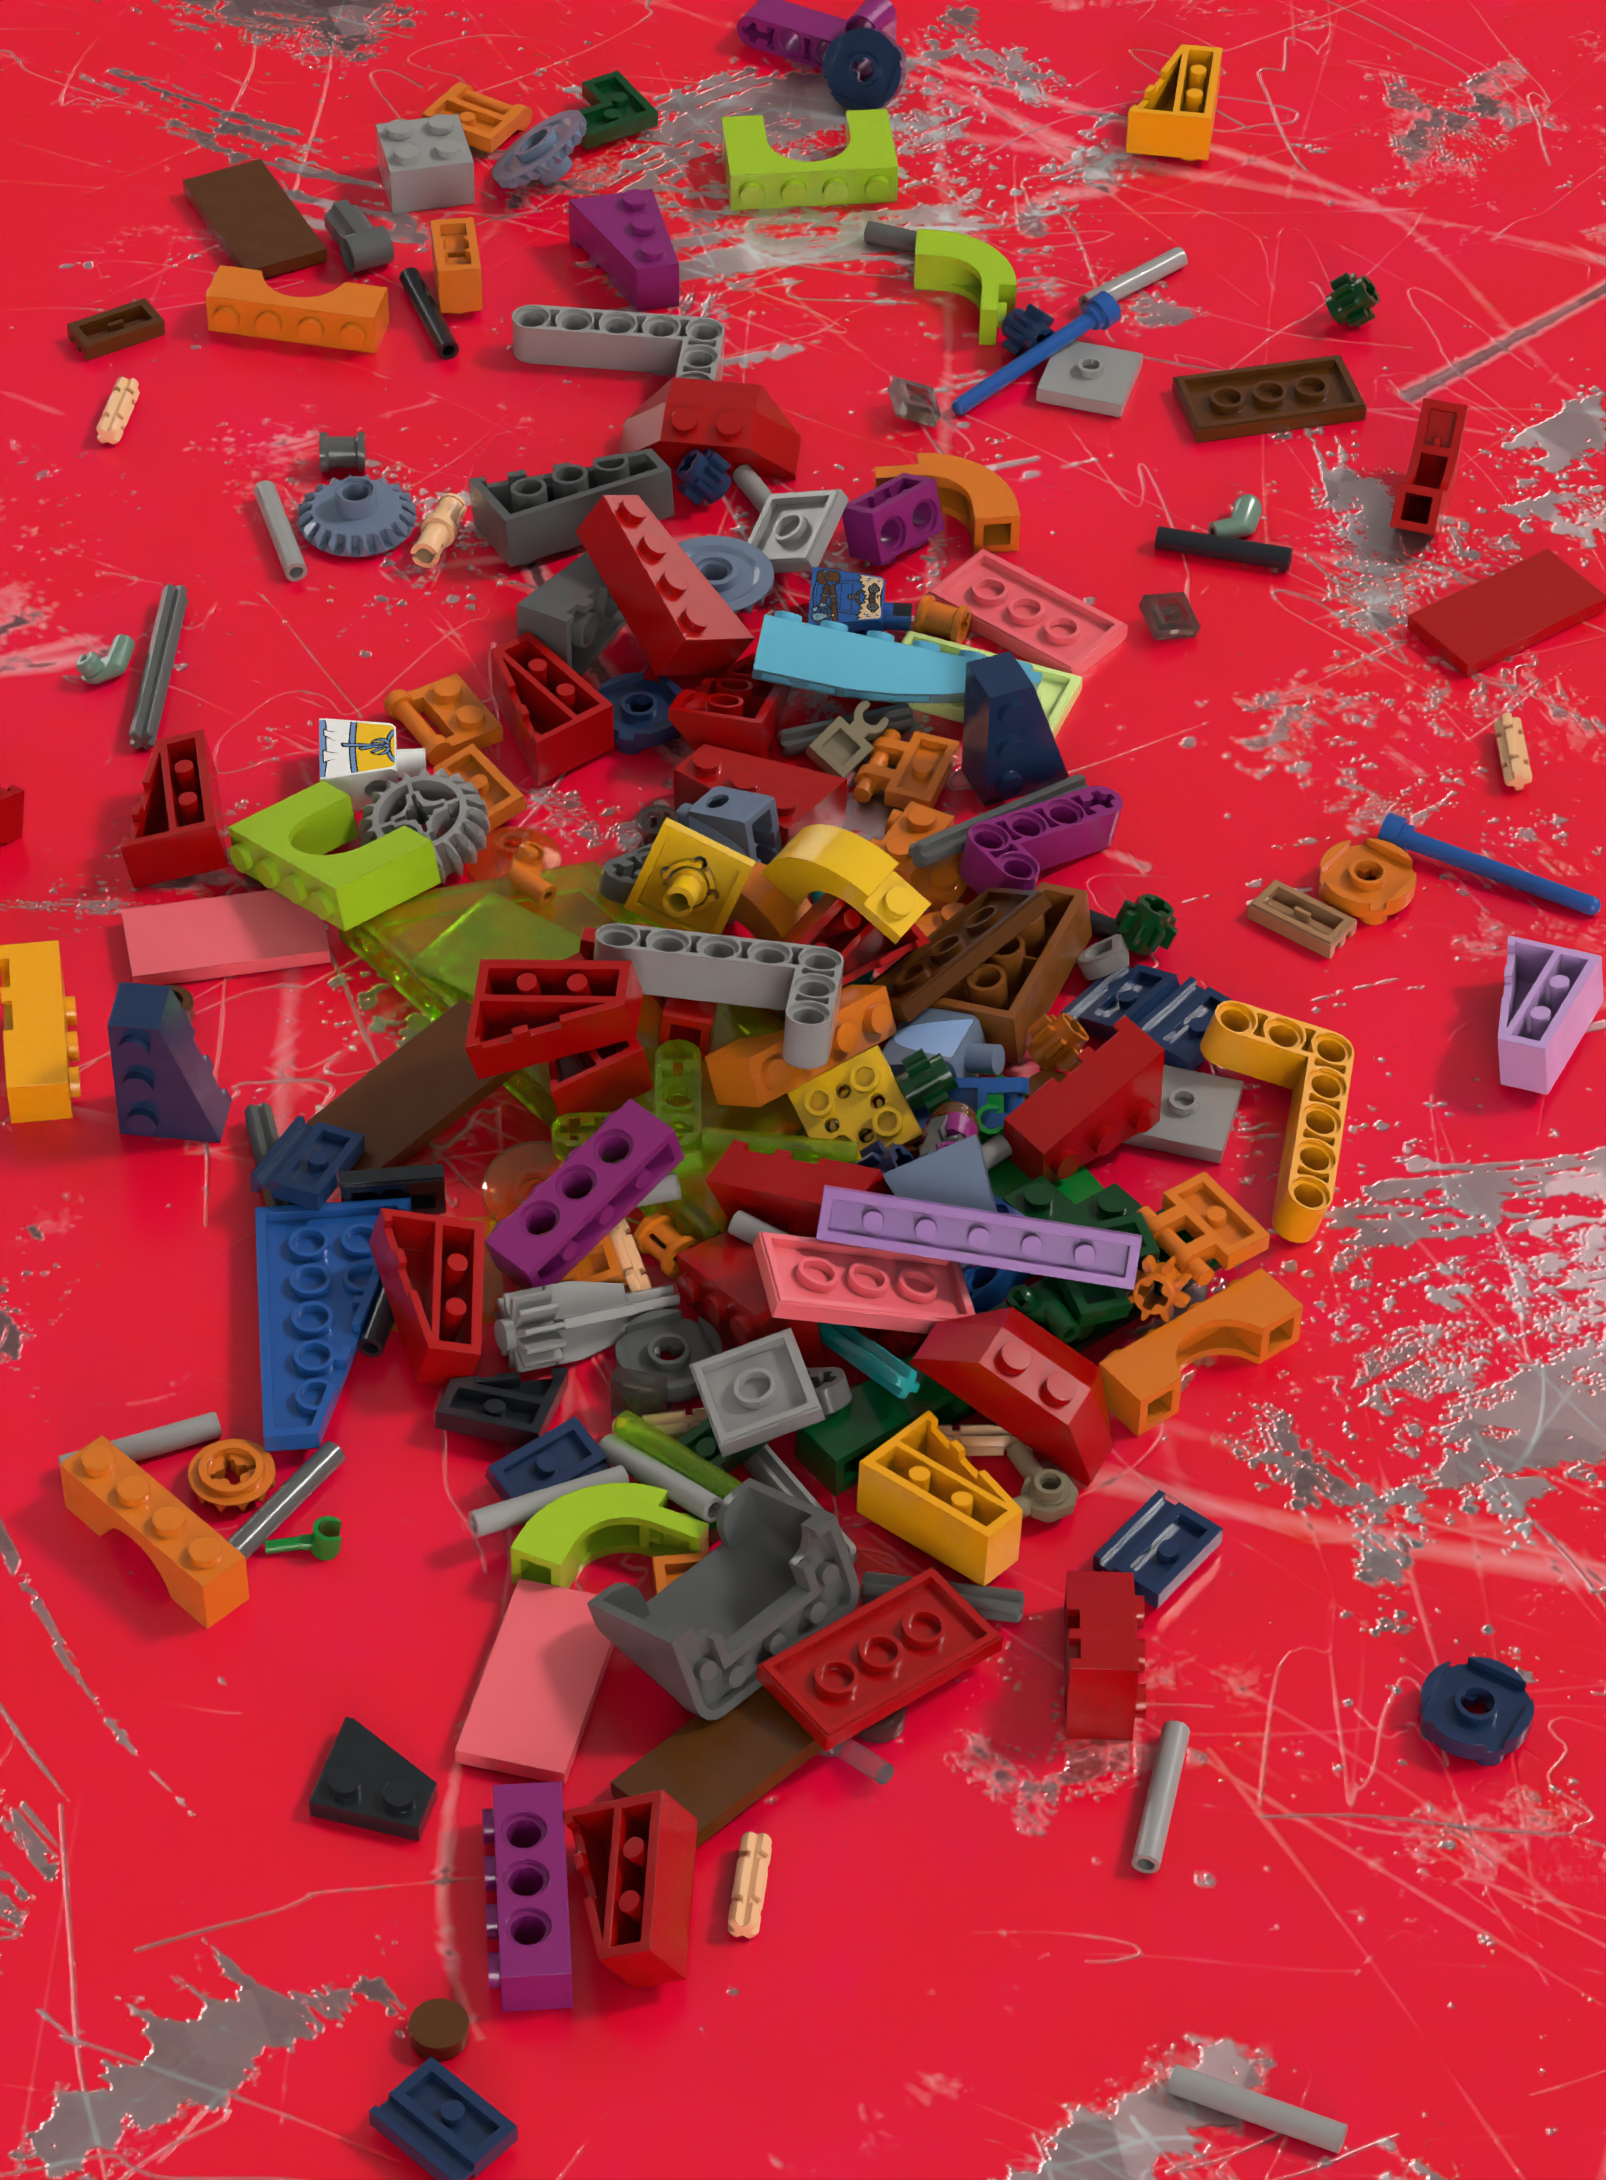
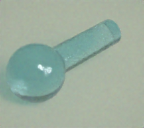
[817,1737,894,1784]

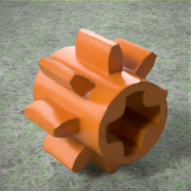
[1027,1012,1089,1073]
[1127,1254,1192,1323]

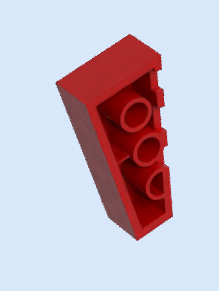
[575,495,755,676]

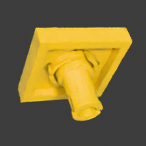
[624,817,756,935]
[787,1045,923,1164]

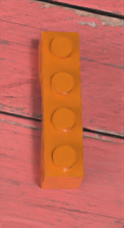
[205,265,389,353]
[705,984,897,1107]
[1099,1268,1303,1437]
[60,1435,250,1629]

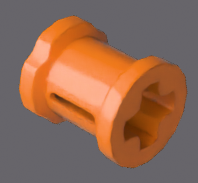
[914,594,972,644]
[634,1211,700,1279]

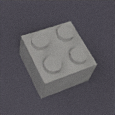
[375,114,475,214]

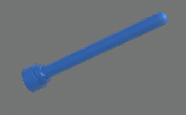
[951,291,1121,415]
[1377,812,1601,915]

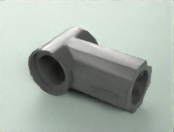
[324,199,394,274]

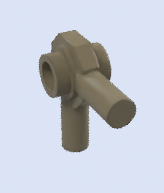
[1006,1441,1078,1522]

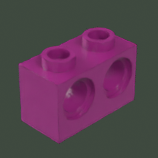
[842,473,944,566]

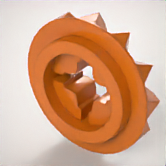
[188,1439,276,1513]

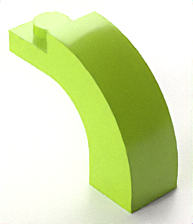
[914,229,1017,345]
[510,1483,709,1588]

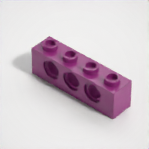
[484,1098,685,1290]
[482,1781,573,2012]

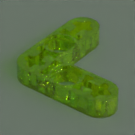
[551,1039,701,1164]

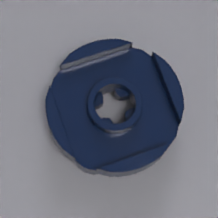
[822,27,906,110]
[597,672,682,755]
[1419,1657,1534,1766]

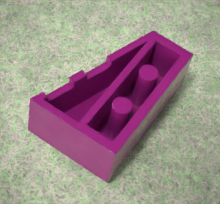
[569,189,679,311]

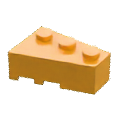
[1126,44,1223,161]
[0,940,81,1124]
[856,1410,1023,1586]

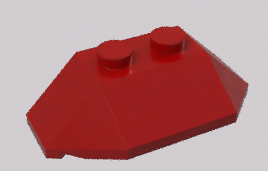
[620,377,801,480]
[910,1307,1114,1487]

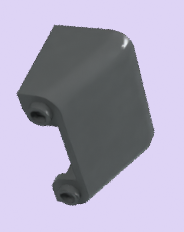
[587,1478,860,1721]

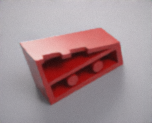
[491,631,614,786]
[120,729,229,889]
[674,744,847,848]
[777,892,930,1013]
[547,952,654,1132]
[1003,1015,1165,1184]

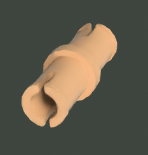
[411,493,467,568]

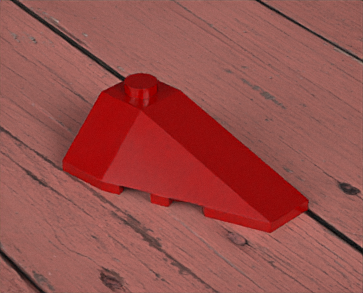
[668,653,791,759]

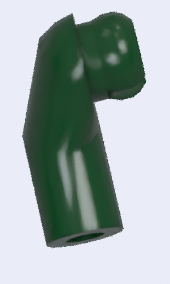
[1006,1284,1081,1344]

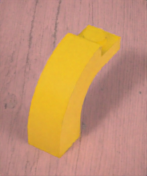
[761,824,931,944]

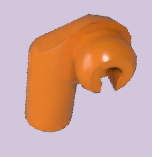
[508,841,557,907]

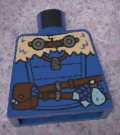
[808,567,912,636]

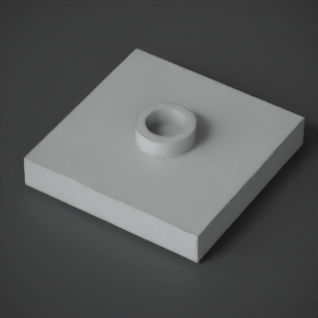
[1036,341,1143,417]
[747,489,849,573]
[1123,1065,1244,1163]
[689,1328,825,1457]

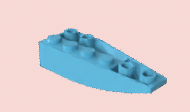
[751,611,1042,703]

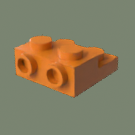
[870,801,974,912]

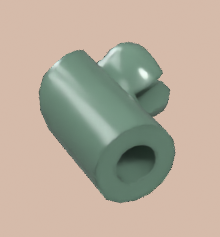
[1208,494,1262,539]
[76,634,135,685]

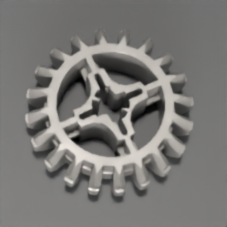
[359,767,490,885]

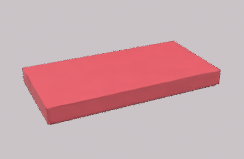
[926,549,1128,676]
[121,889,331,985]
[753,1232,975,1334]
[455,1578,614,1786]

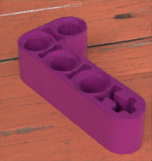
[737,0,897,81]
[958,786,1123,895]

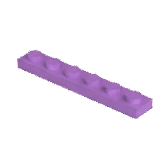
[816,1185,1142,1290]

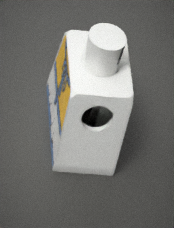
[319,718,426,811]

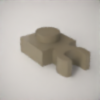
[805,700,889,778]

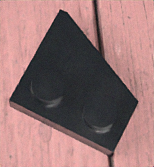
[435,1367,569,1446]
[309,1717,438,1841]

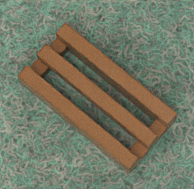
[1247,879,1357,959]

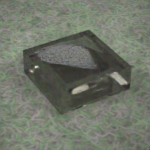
[888,377,941,427]
[1139,592,1201,640]
[610,1367,668,1421]

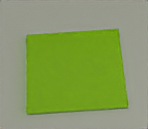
[410,891,581,1003]

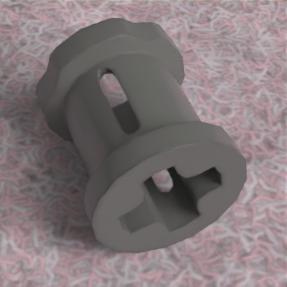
[319,432,366,472]

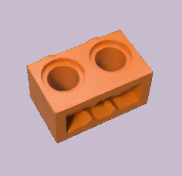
[430,217,483,314]

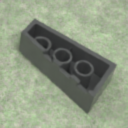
[469,448,675,567]
[517,551,627,677]

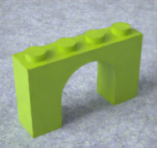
[721,109,898,210]
[228,781,441,932]

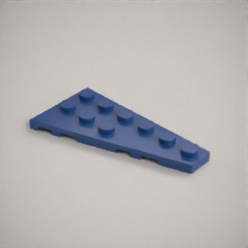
[255,1197,412,1452]

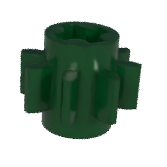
[1325,272,1380,327]
[1115,894,1178,955]
[895,1048,959,1116]

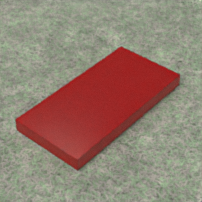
[1407,549,1606,677]
[756,1567,1003,1752]

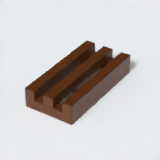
[67,298,165,361]

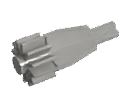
[494,1281,680,1373]

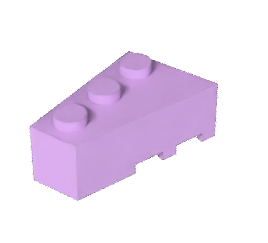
[1498,935,1604,1095]

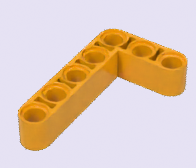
[1200,1000,1354,1243]

